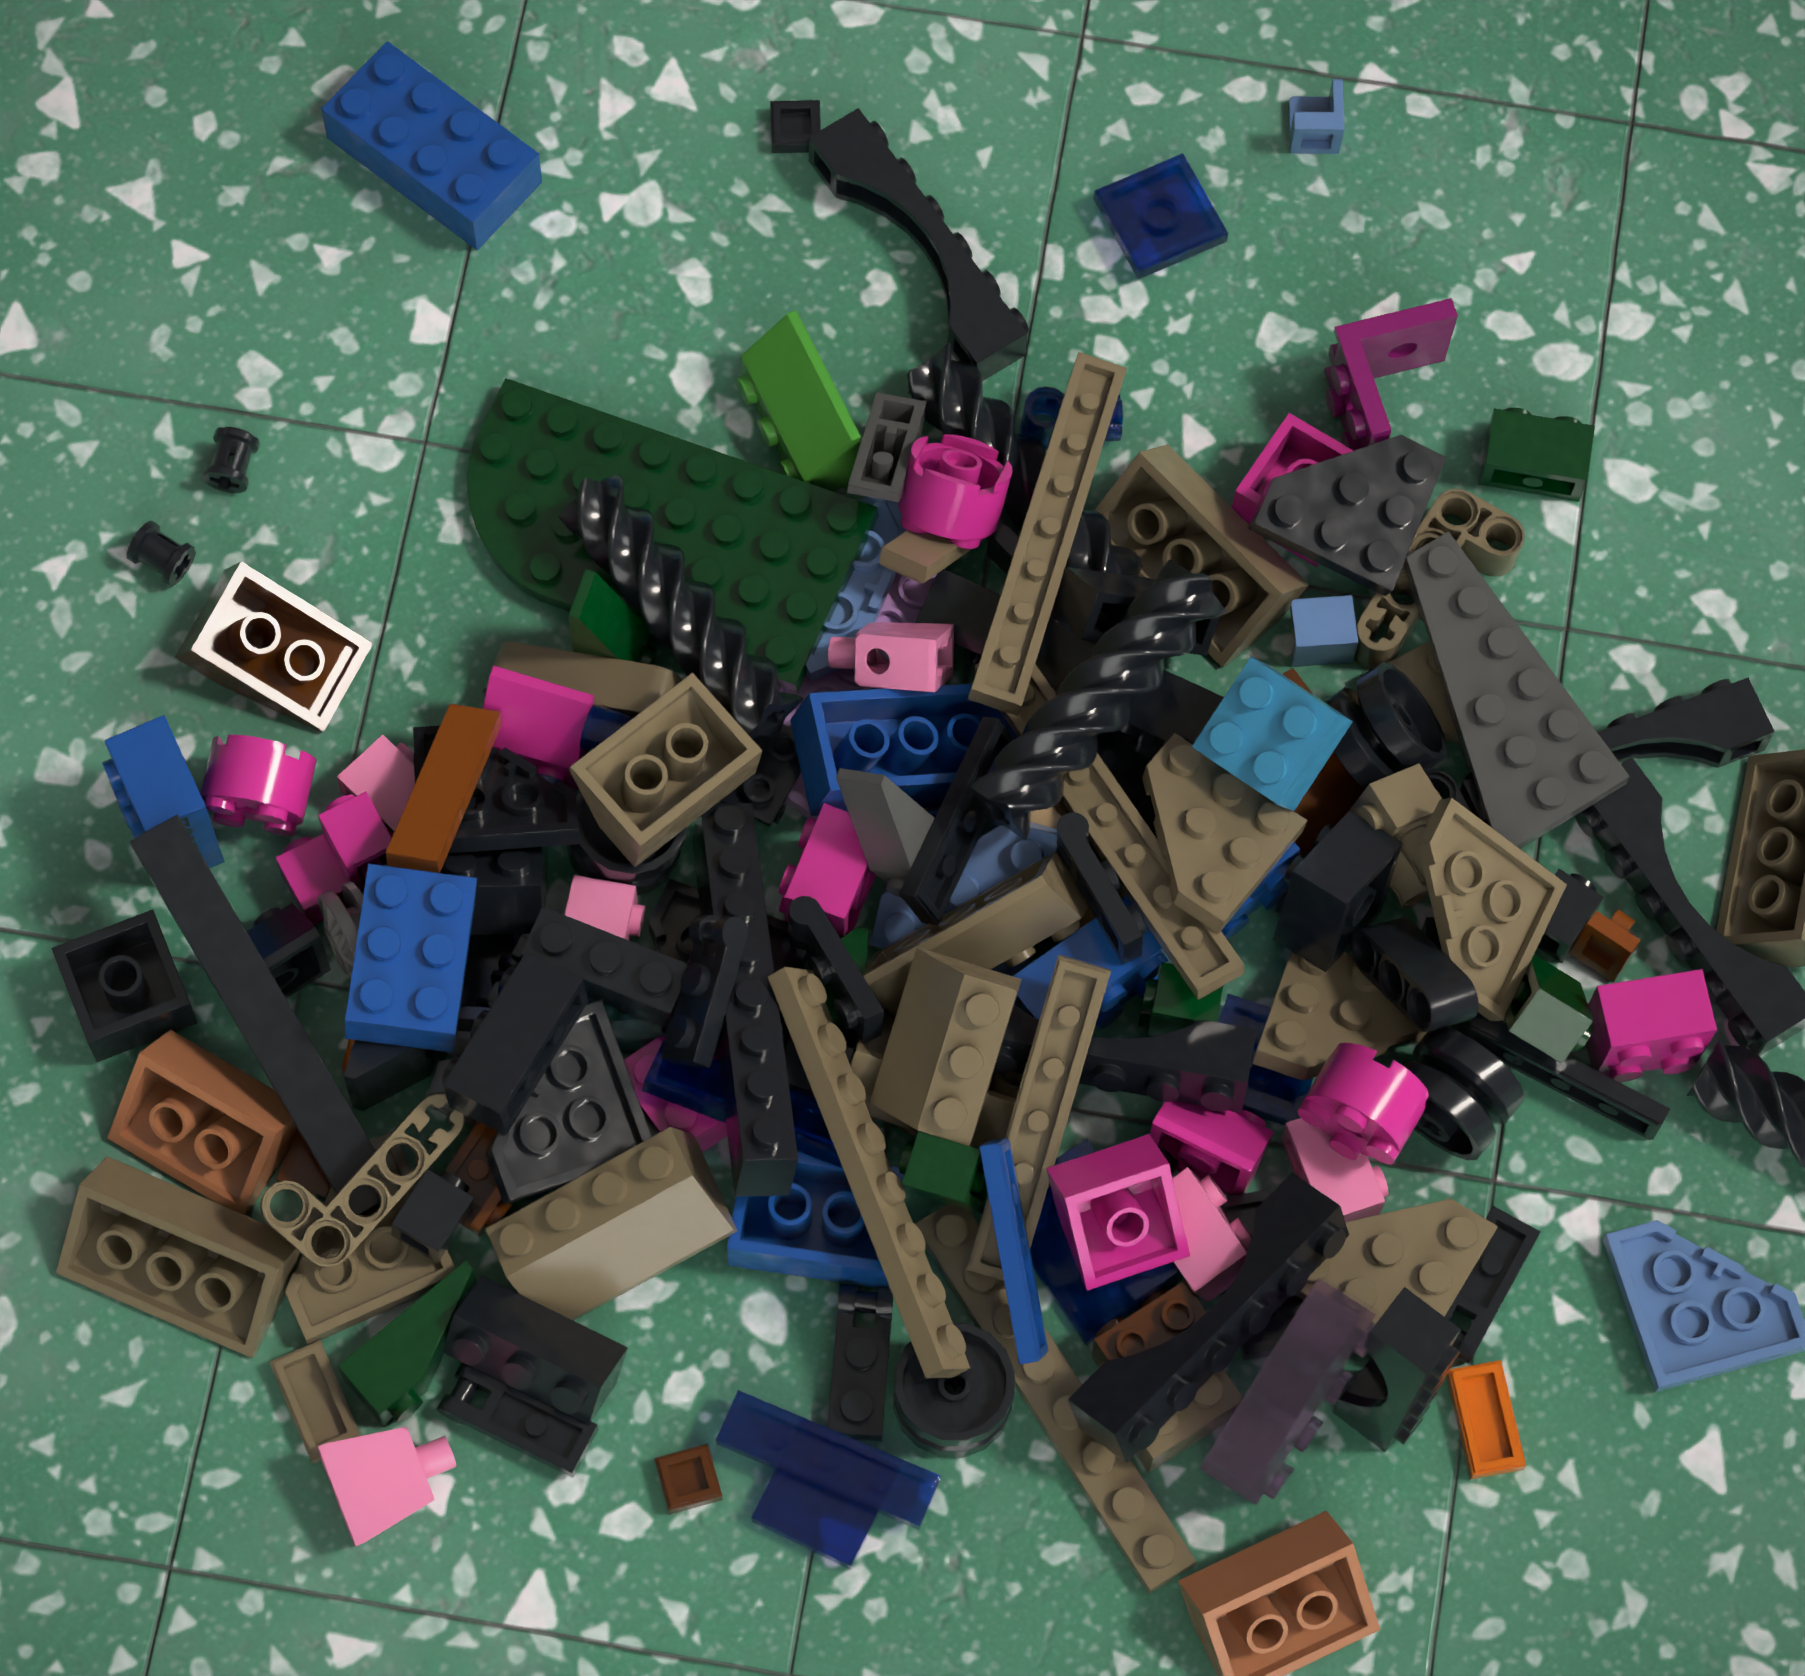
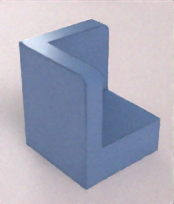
[1288,79,1344,154]
[1290,595,1358,667]

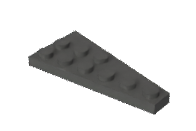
[1404,531,1630,849]

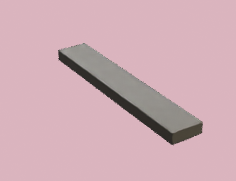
[967,954,1111,1281]

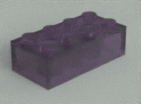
[1199,1277,1380,1505]

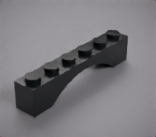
[809,108,1029,381]
[1460,678,1775,825]
[1575,757,1805,1056]
[994,1005,1257,1113]
[1068,1173,1349,1463]
[1333,1287,1461,1452]

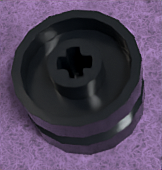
[1323,662,1448,789]
[566,791,687,895]
[1401,1027,1525,1160]
[893,1323,1015,1458]

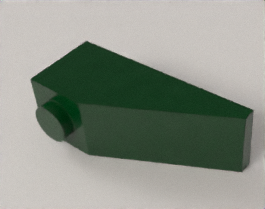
[569,569,657,665]
[338,1261,477,1427]

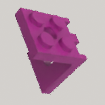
[1324,298,1458,451]

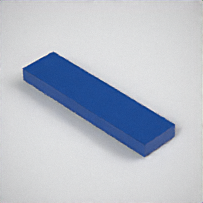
[979,1138,1049,1365]

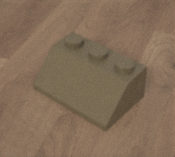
[569,673,762,867]
[870,947,1022,1146]

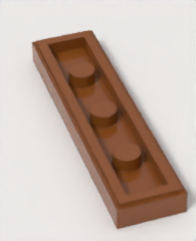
[386,704,502,873]

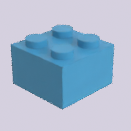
[1192,657,1353,811]

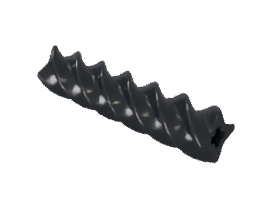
[907,343,1143,576]
[559,474,803,739]
[968,560,1226,840]
[1687,1039,1805,1168]

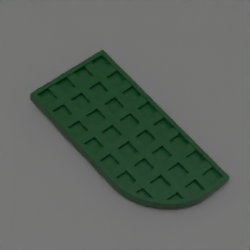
[467,378,879,693]

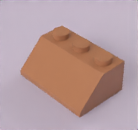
[107,1030,298,1215]
[1178,1511,1380,1676]

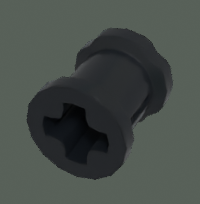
[202,427,260,493]
[126,520,196,586]

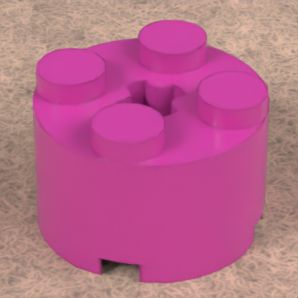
[898,434,1012,549]
[200,735,317,836]
[1297,1043,1429,1165]

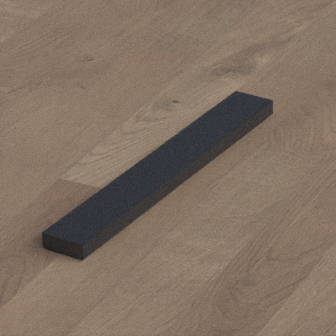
[129,814,379,1215]

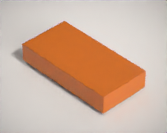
[1446,1360,1526,1480]

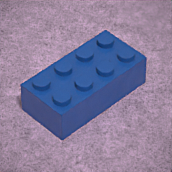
[321,41,542,251]
[790,684,1017,816]

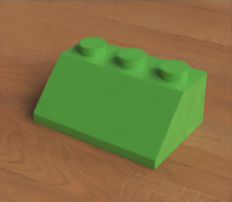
[736,310,861,492]

